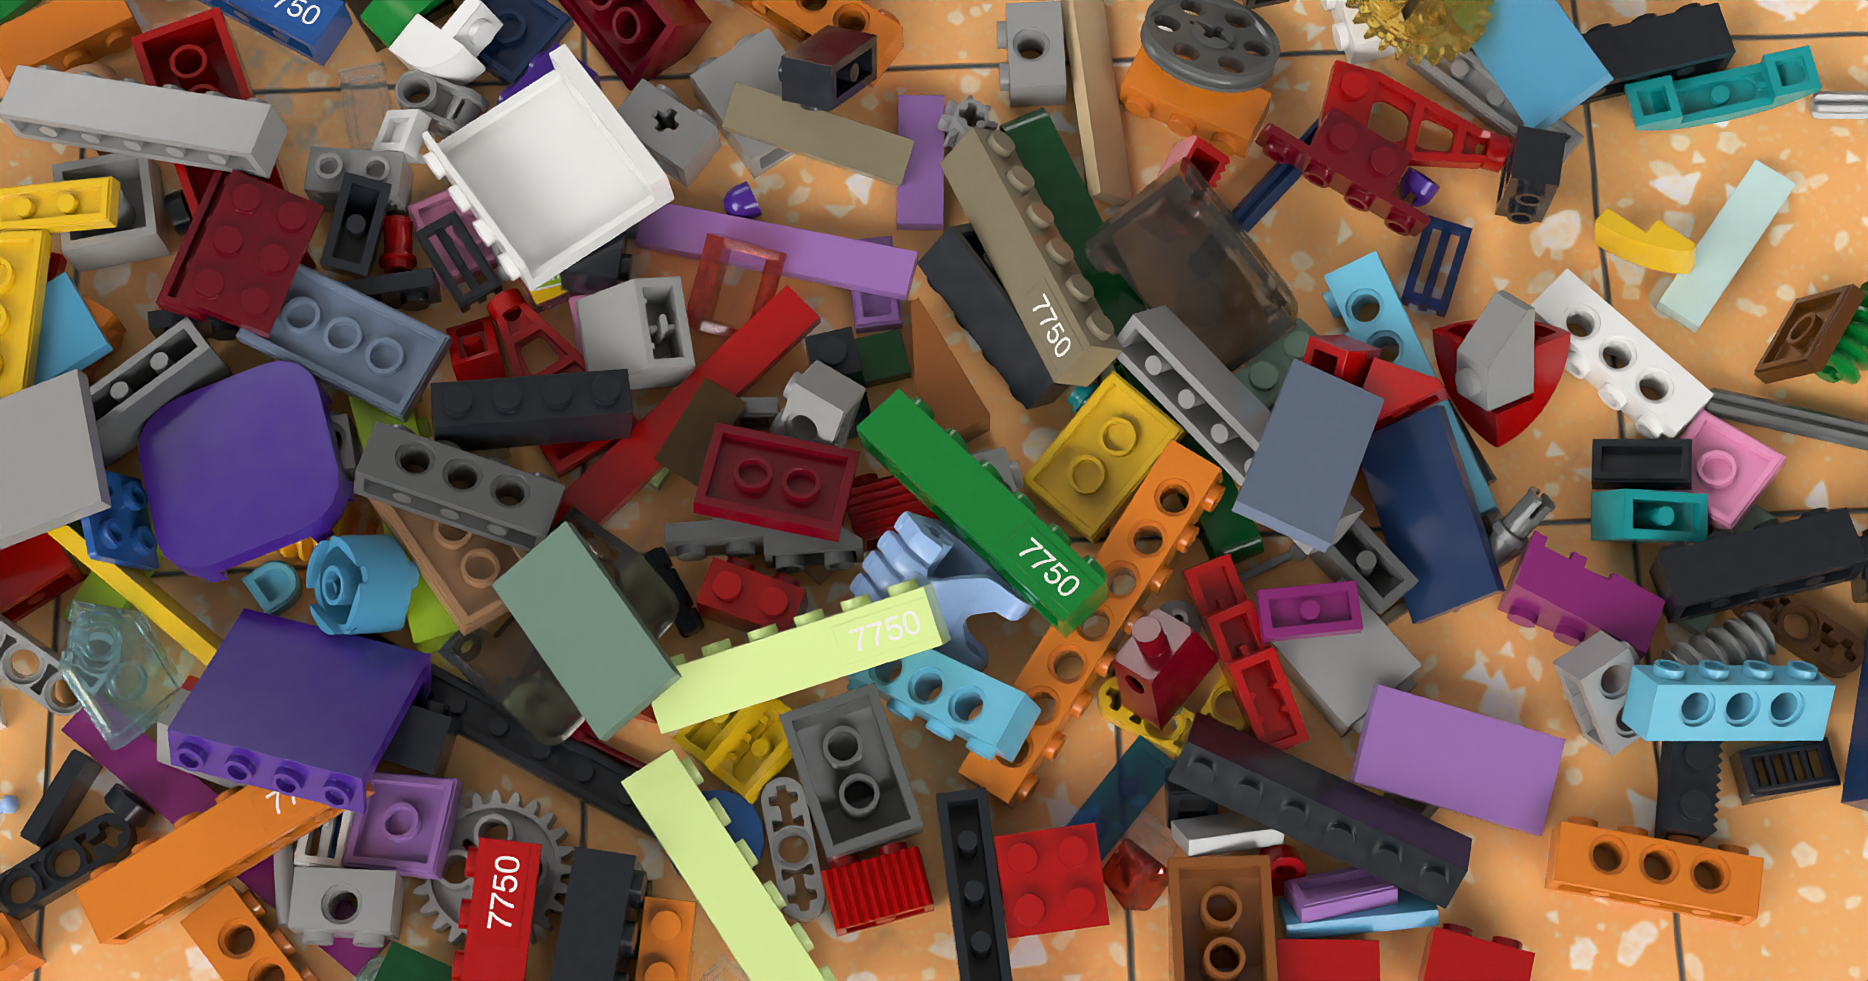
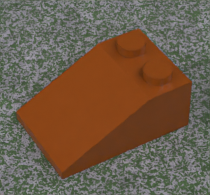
[1167,855,1278,981]

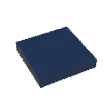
[477,0,574,86]

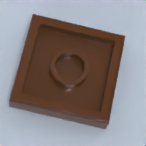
[1754,284,1866,384]

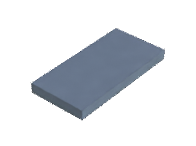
[235,264,453,423]
[1231,358,1385,553]

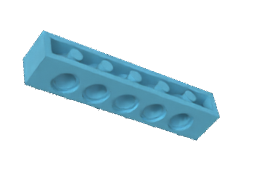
[1322,251,1502,517]

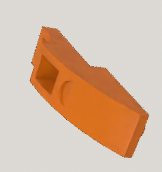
[635,896,698,981]

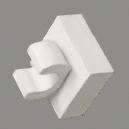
[372,109,435,164]

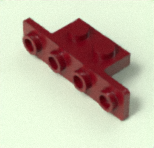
[1255,107,1431,237]

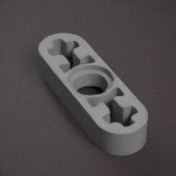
[761,777,826,923]

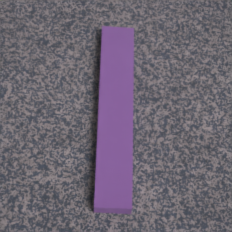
[634,203,919,301]

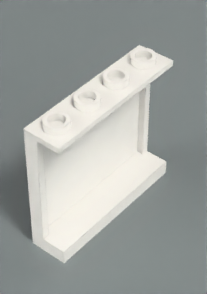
[421,44,675,291]

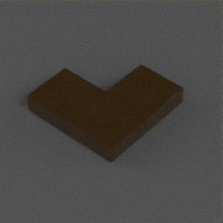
[654,377,748,487]

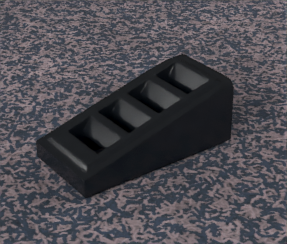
[1729,737,1841,806]

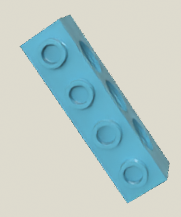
[844,649,1042,763]
[1621,659,1836,741]

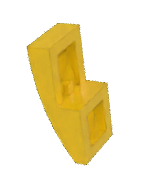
[1594,208,1697,274]

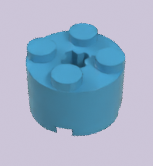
[306,534,419,635]

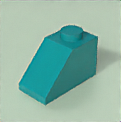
[1591,489,1708,543]

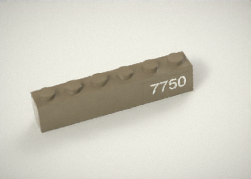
[940,126,1123,387]

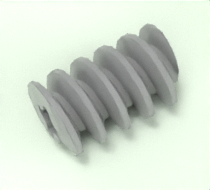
[1661,610,1777,665]

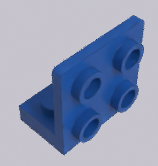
[81,470,159,572]

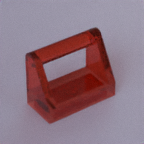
[686,233,787,337]

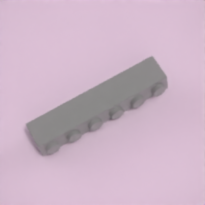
[0,65,288,178]
[1117,305,1365,556]

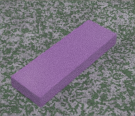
[897,95,945,230]

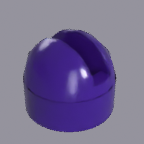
[1398,167,1440,207]
[723,181,762,220]

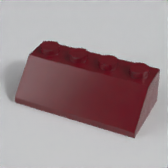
[558,0,712,91]

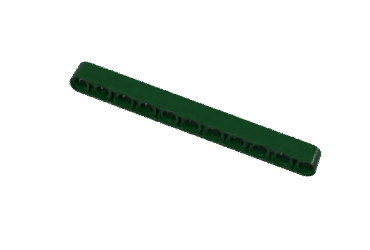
[999,108,1264,565]

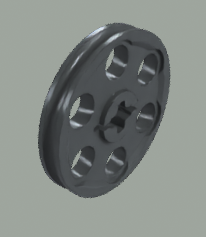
[1140,0,1280,93]

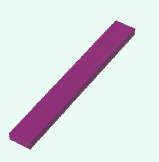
[61,693,391,979]

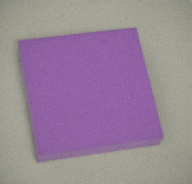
[342,771,464,880]

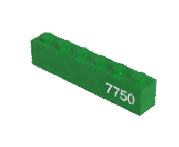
[856,388,1108,638]

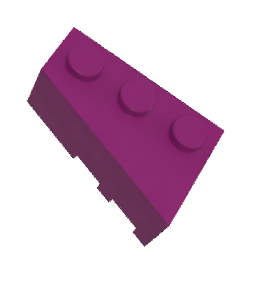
[1497,531,1666,660]

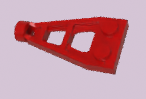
[1315,60,1510,173]
[486,288,638,478]

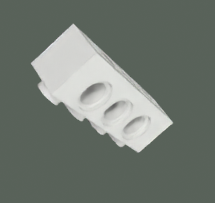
[1531,268,1714,439]

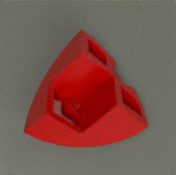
[1432,319,1571,448]

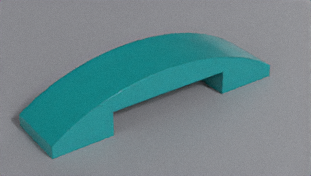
[1624,45,1822,131]

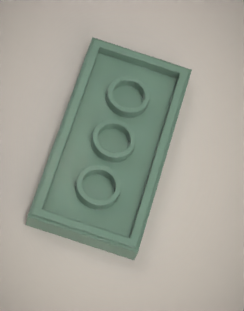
[492,521,682,741]

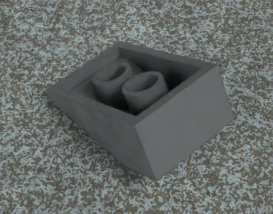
[779,682,924,865]

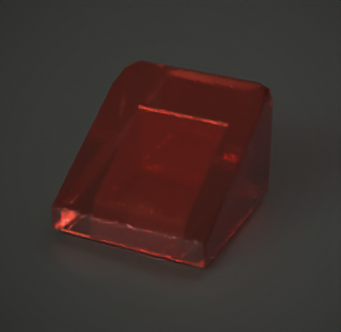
[1102,838,1168,911]

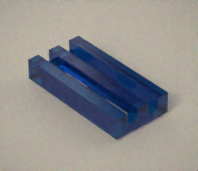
[1401,215,1473,318]

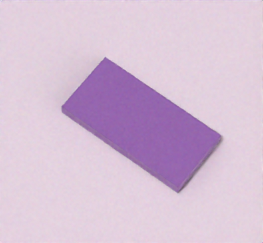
[1349,684,1566,836]

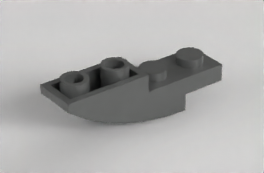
[664,517,864,574]

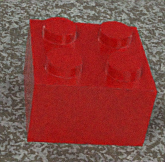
[994,823,1110,939]

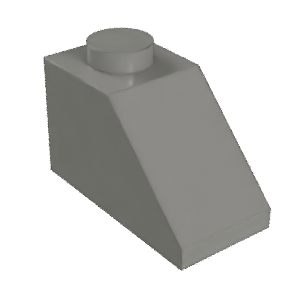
[1455,290,1535,411]

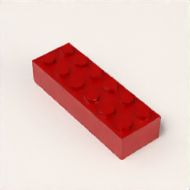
[130,6,317,269]

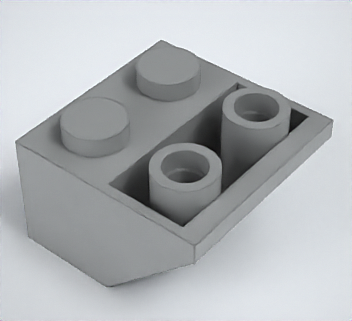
[576,276,695,390]

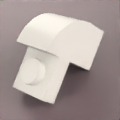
[388,0,504,86]

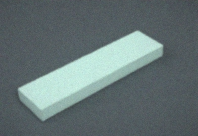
[1655,159,1796,333]

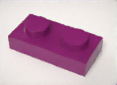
[1255,580,1363,643]

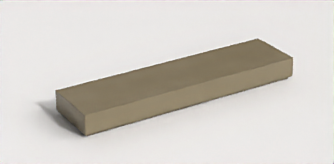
[721,82,915,187]

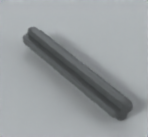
[1704,388,1868,451]

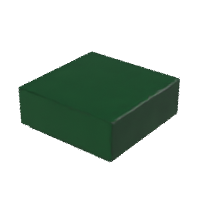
[855,329,911,388]

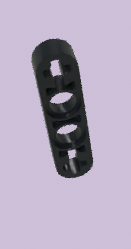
[0,813,138,921]

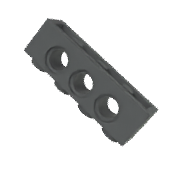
[353,421,565,552]

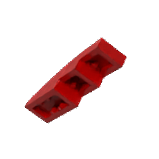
[1181,553,1310,751]

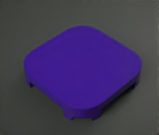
[139,360,354,583]

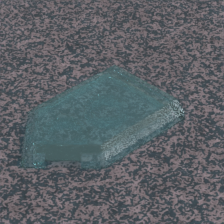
[58,600,185,751]

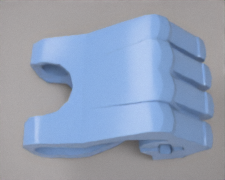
[850,511,1032,673]

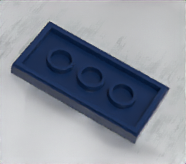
[1361,405,1506,624]

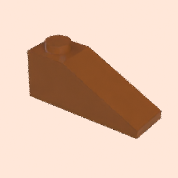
[911,298,990,443]

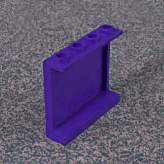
[167,608,432,814]

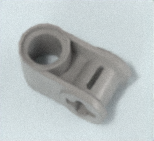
[395,69,490,139]

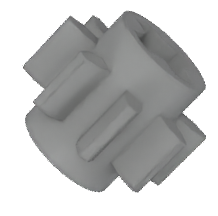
[936,95,998,149]

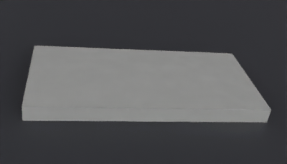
[0,369,112,550]

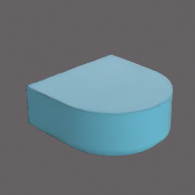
[242,560,303,616]

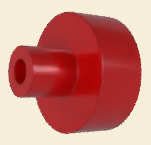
[1258,844,1306,896]

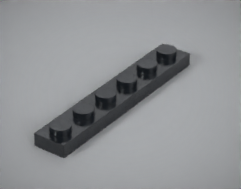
[148,267,442,341]

